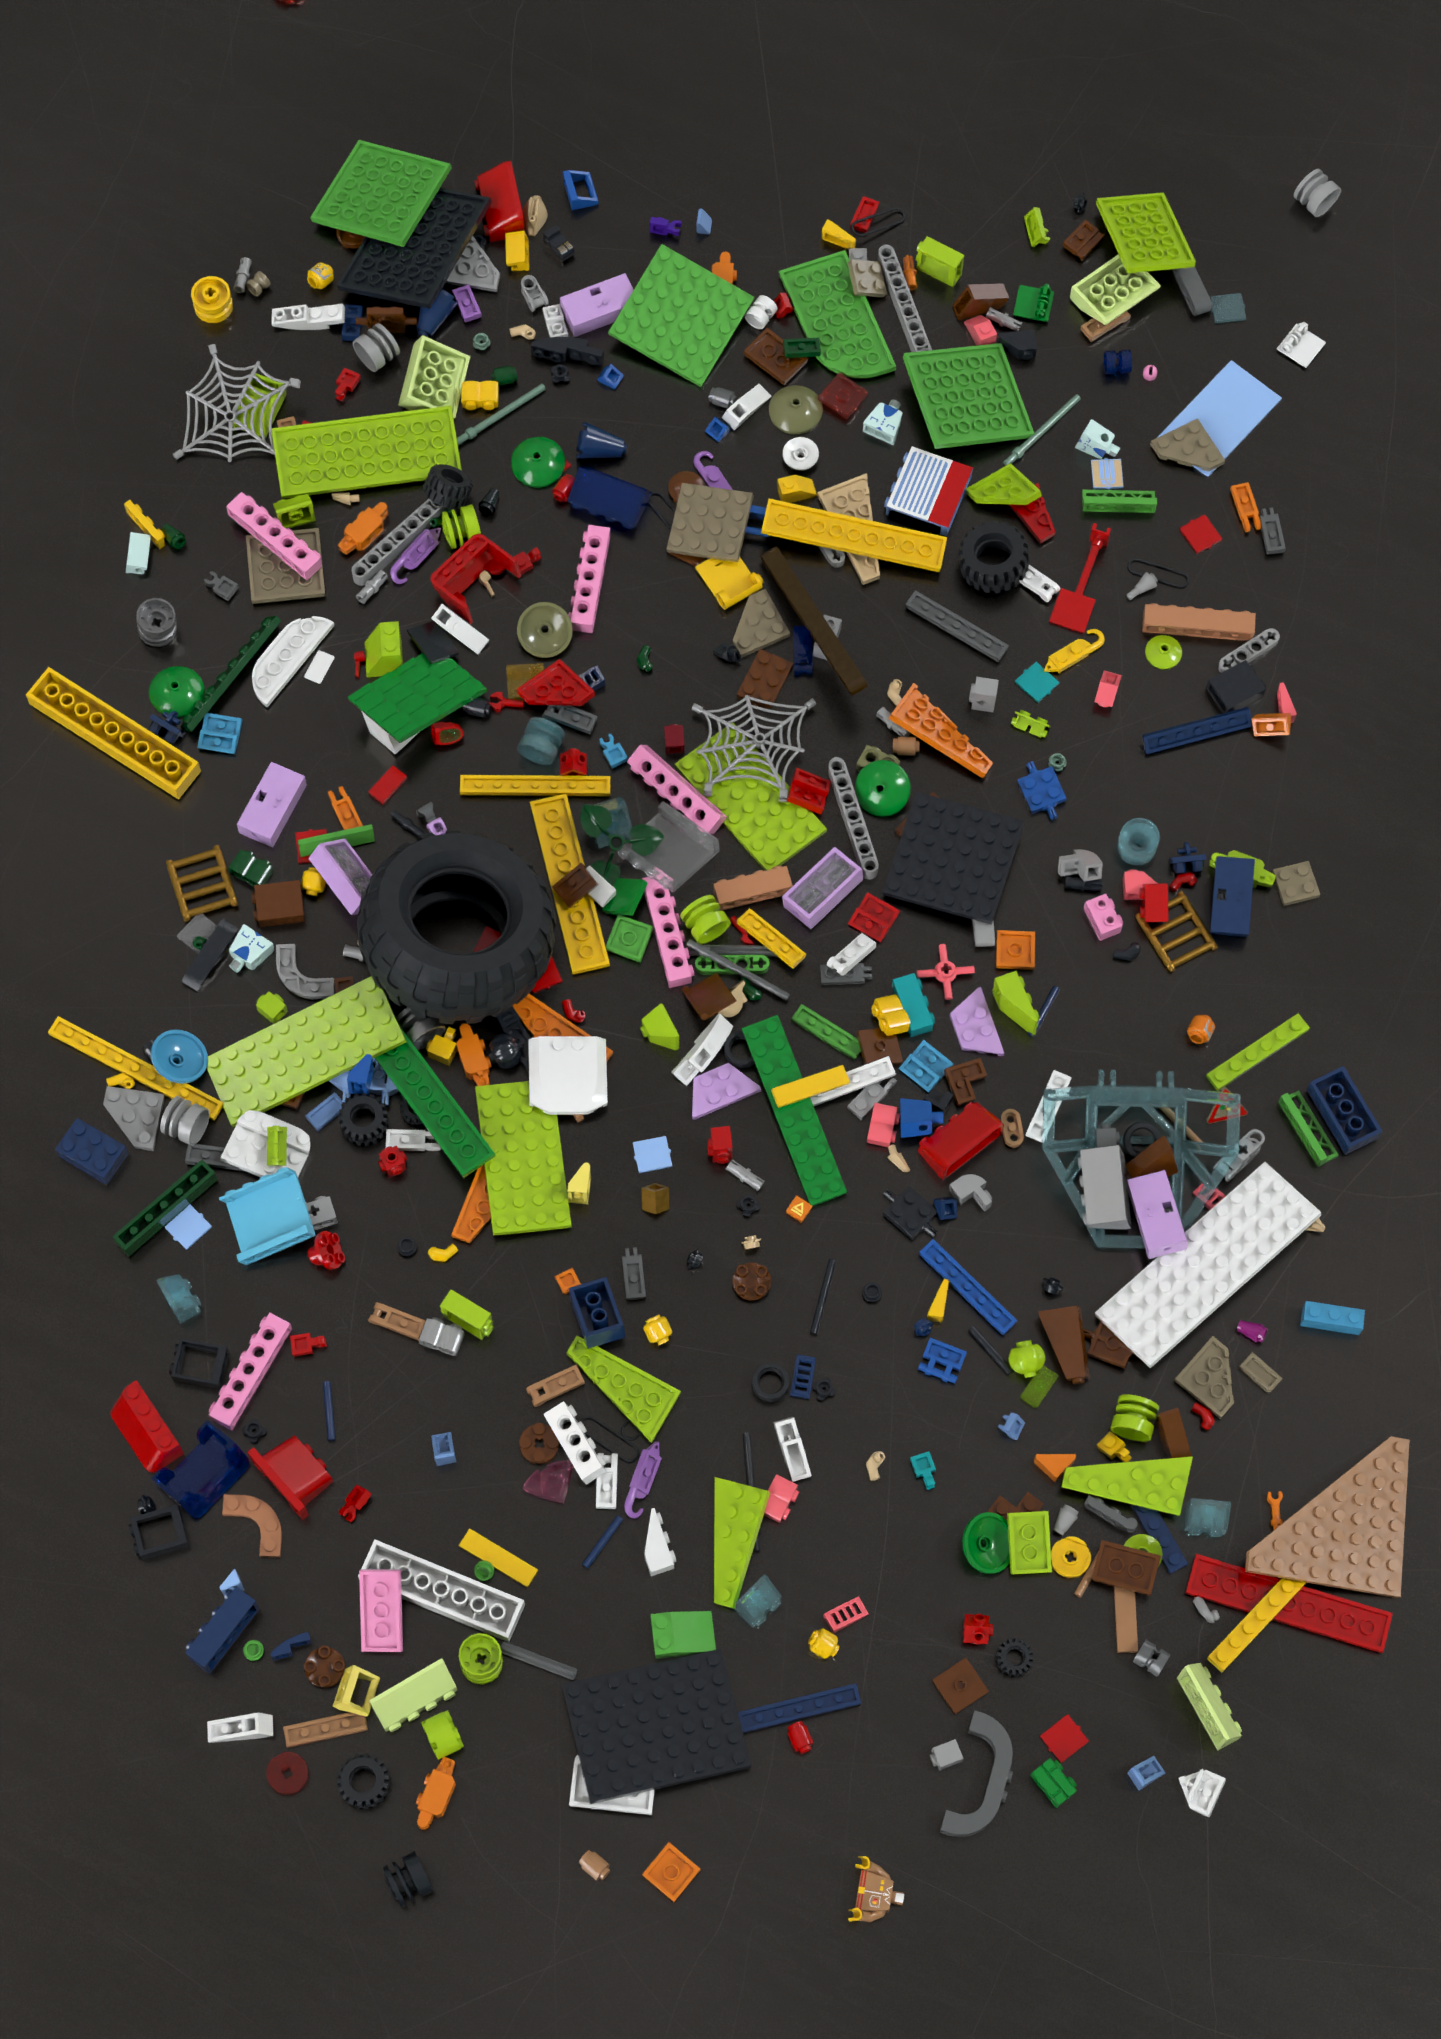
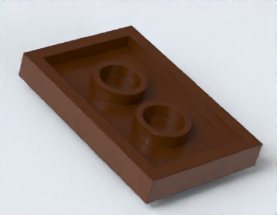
[744,328,808,385]
[737,649,793,710]
[1091,1540,1161,1596]

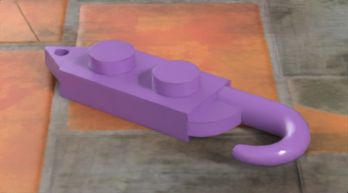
[693,451,733,490]
[390,528,441,584]
[624,1442,662,1518]

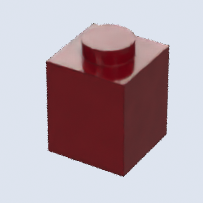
[664,724,685,754]

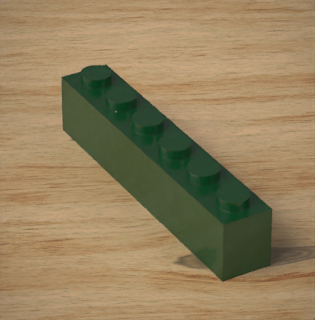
[112,1159,218,1257]

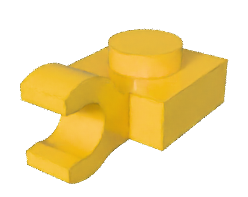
[1097,1431,1132,1462]

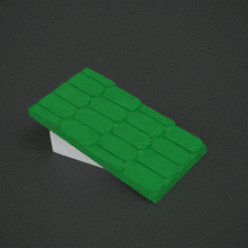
[348,653,488,754]

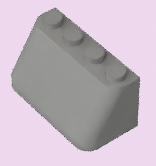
[1078,1145,1131,1229]

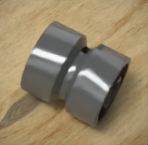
[1133,1639,1171,1677]

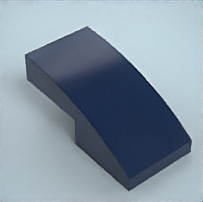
[341,305,363,341]
[270,1632,312,1661]

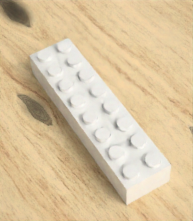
[358,1539,525,1642]

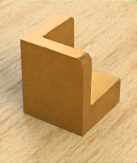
[641,1183,669,1214]

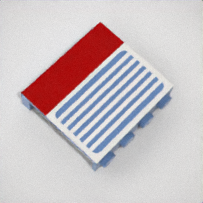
[884,446,973,536]

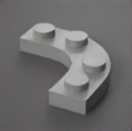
[276,944,335,999]

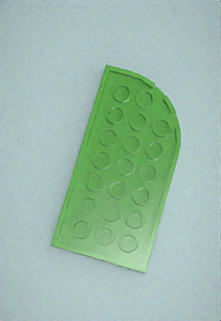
[779,250,896,378]

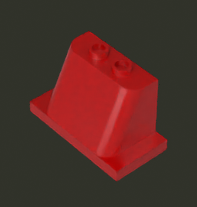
[247,1435,334,1520]

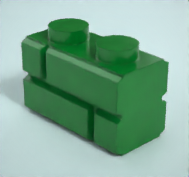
[1030,1758,1077,1808]

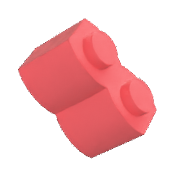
[867,1103,900,1147]
[764,1474,799,1523]

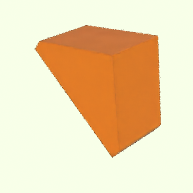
[1034,1454,1076,1482]

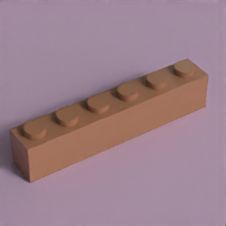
[1142,603,1256,641]

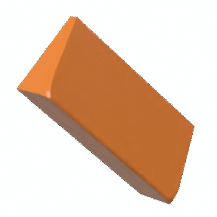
[1252,713,1291,736]

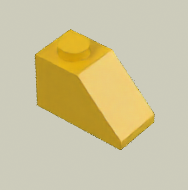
[777,475,817,503]

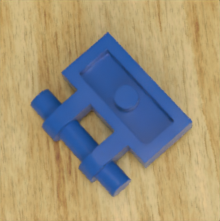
[918,1338,967,1384]

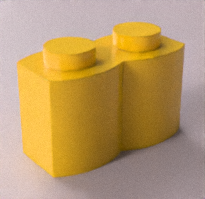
[461,381,499,410]
[871,994,910,1036]

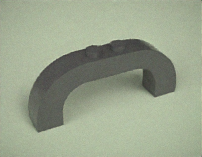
[939,1711,1013,1837]

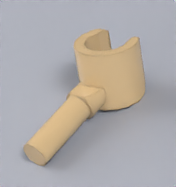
[479,570,495,597]

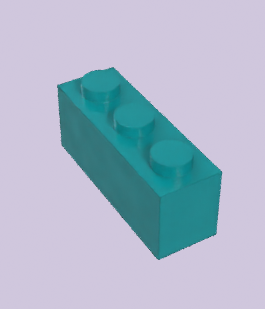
[892,973,935,1037]

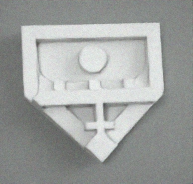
[1178,1769,1226,1817]

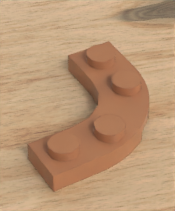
[222,1494,282,1558]

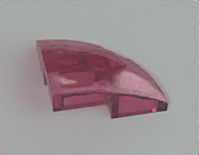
[523,1461,573,1503]

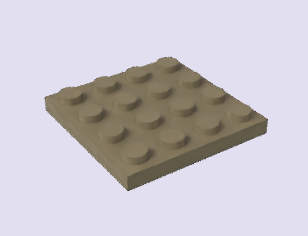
[667,483,753,562]
[246,528,326,604]

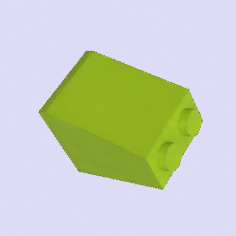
[365,621,403,677]

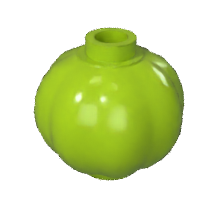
[1008,1340,1045,1378]

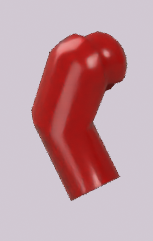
[1169,872,1197,892]
[562,999,586,1023]
[1191,1402,1215,1430]

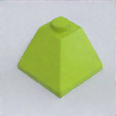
[640,1003,679,1050]

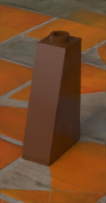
[1038,1306,1090,1384]

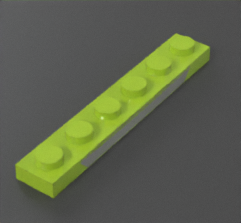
[1206,1013,1310,1091]

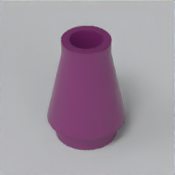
[1237,1320,1268,1343]

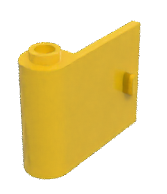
[695,557,764,610]

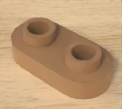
[1001,1109,1024,1148]

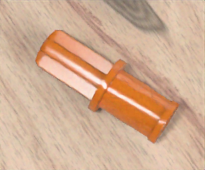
[903,255,917,291]

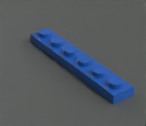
[919,1239,1017,1335]

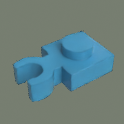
[600,734,628,768]

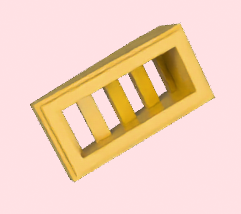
[821,219,856,250]
[927,1279,949,1322]

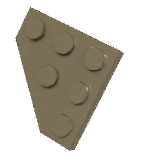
[1150,418,1225,471]
[733,589,790,658]
[1174,1336,1234,1419]

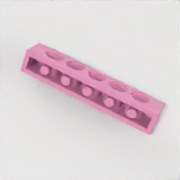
[226,492,322,581]
[568,525,611,634]
[627,745,727,835]
[642,873,694,988]
[209,1313,292,1431]

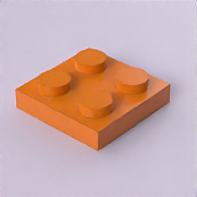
[996,930,1035,970]
[642,1842,701,1902]

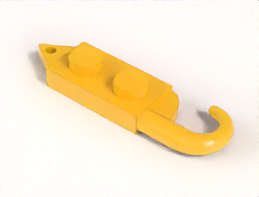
[1044,629,1105,673]

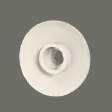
[783,437,819,470]

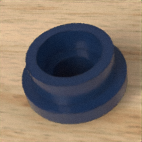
[914,1318,933,1336]

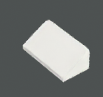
[587,866,616,908]

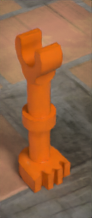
[1267,1491,1283,1530]

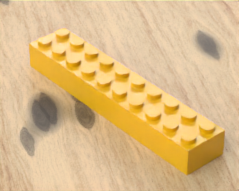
[26,667,201,800]

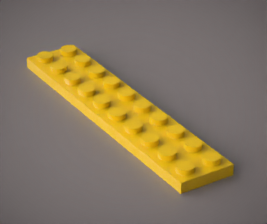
[761,499,947,572]
[530,794,610,975]

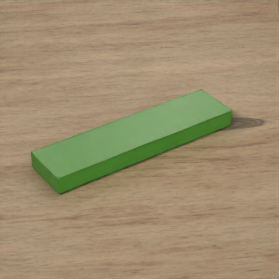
[298,824,375,857]
[791,1004,861,1061]

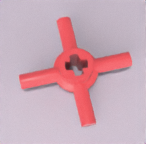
[917,944,974,1000]

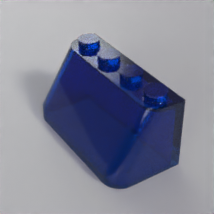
[567,467,652,529]

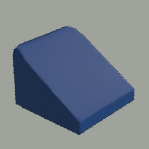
[597,364,624,389]
[705,417,732,442]

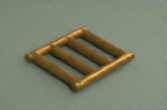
[166,845,238,922]
[1135,891,1218,973]

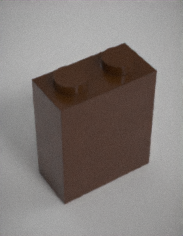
[252,880,305,927]

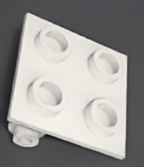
[1277,322,1326,368]

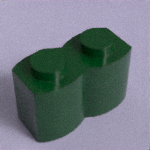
[228,849,273,887]

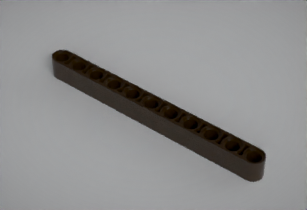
[760,546,868,696]

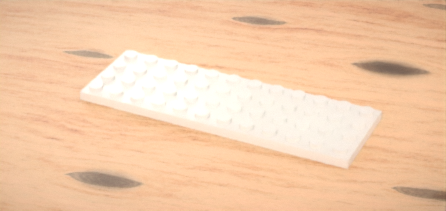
[1095,1162,1321,1368]

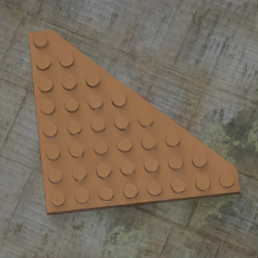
[1245,1436,1410,1598]

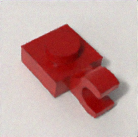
[335,368,361,401]
[513,547,542,575]
[290,1333,327,1357]
[339,1484,372,1522]

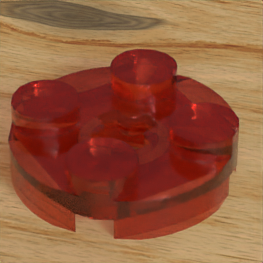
[266,1752,309,1795]

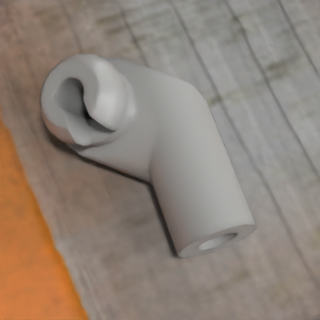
[1193,1596,1220,1623]

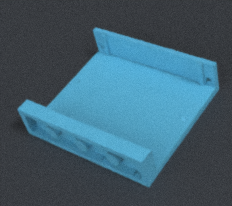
[219,1167,316,1265]

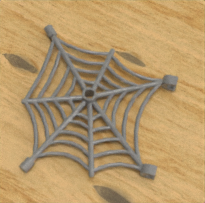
[173,344,301,462]
[692,695,816,802]

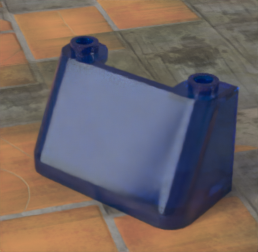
[151,1420,250,1518]

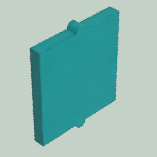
[1015,662,1059,703]

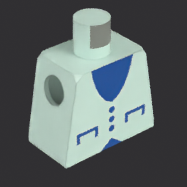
[863,400,903,445]
[1075,419,1120,459]
[229,924,275,973]

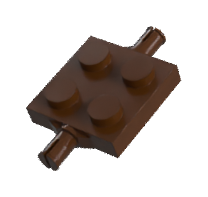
[355,306,417,333]
[1084,1321,1136,1369]

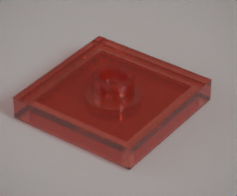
[818,372,868,419]

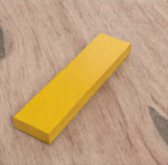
[737,908,806,969]
[771,1065,850,1108]
[459,1528,538,1588]

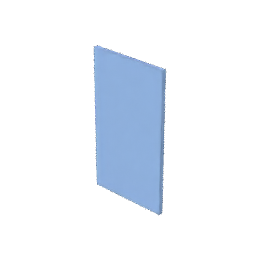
[1157,360,1282,477]

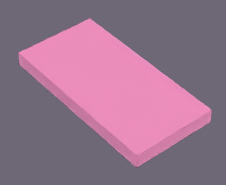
[359,1569,403,1652]

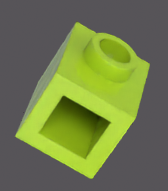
[256,991,288,1024]

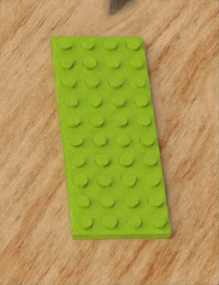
[271,406,462,499]
[203,976,407,1127]

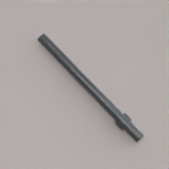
[687,939,790,1001]

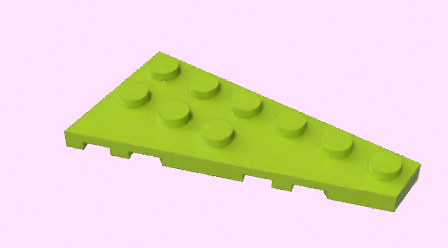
[567,1336,681,1443]
[1061,1457,1193,1516]
[714,1477,771,1609]

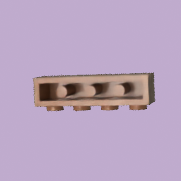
[713,866,793,911]

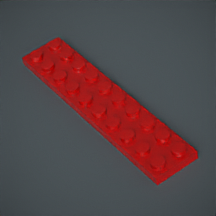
[1185,1554,1393,1653]

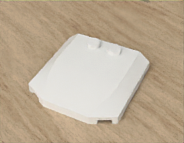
[528,1036,607,1115]

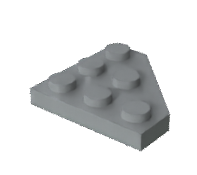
[445,236,500,292]
[103,1086,165,1151]

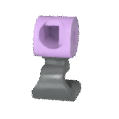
[416,802,447,835]

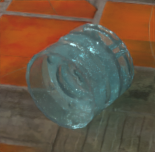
[517,717,565,765]
[1118,818,1160,865]

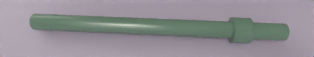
[457,384,546,445]
[1003,394,1081,466]

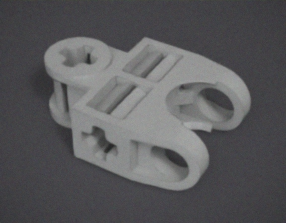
[1213,1129,1265,1182]

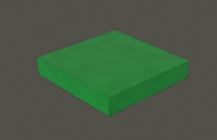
[602,878,648,916]

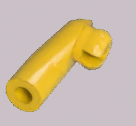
[428,1243,458,1262]

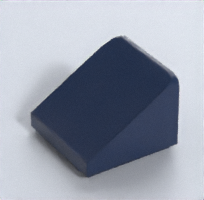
[933,1197,957,1220]

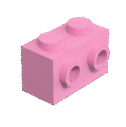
[1084,894,1123,941]

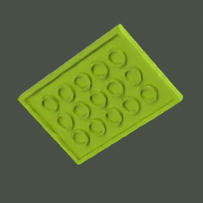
[1096,192,1196,273]

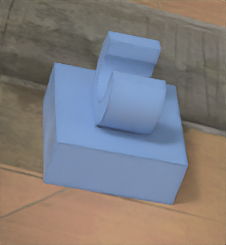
[998,1412,1025,1440]

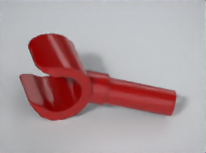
[354,651,365,677]

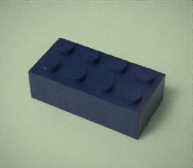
[1306,1066,1383,1155]
[185,1587,260,1675]

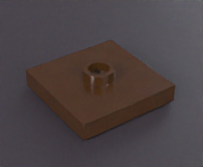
[857,1028,903,1065]
[932,1658,989,1715]

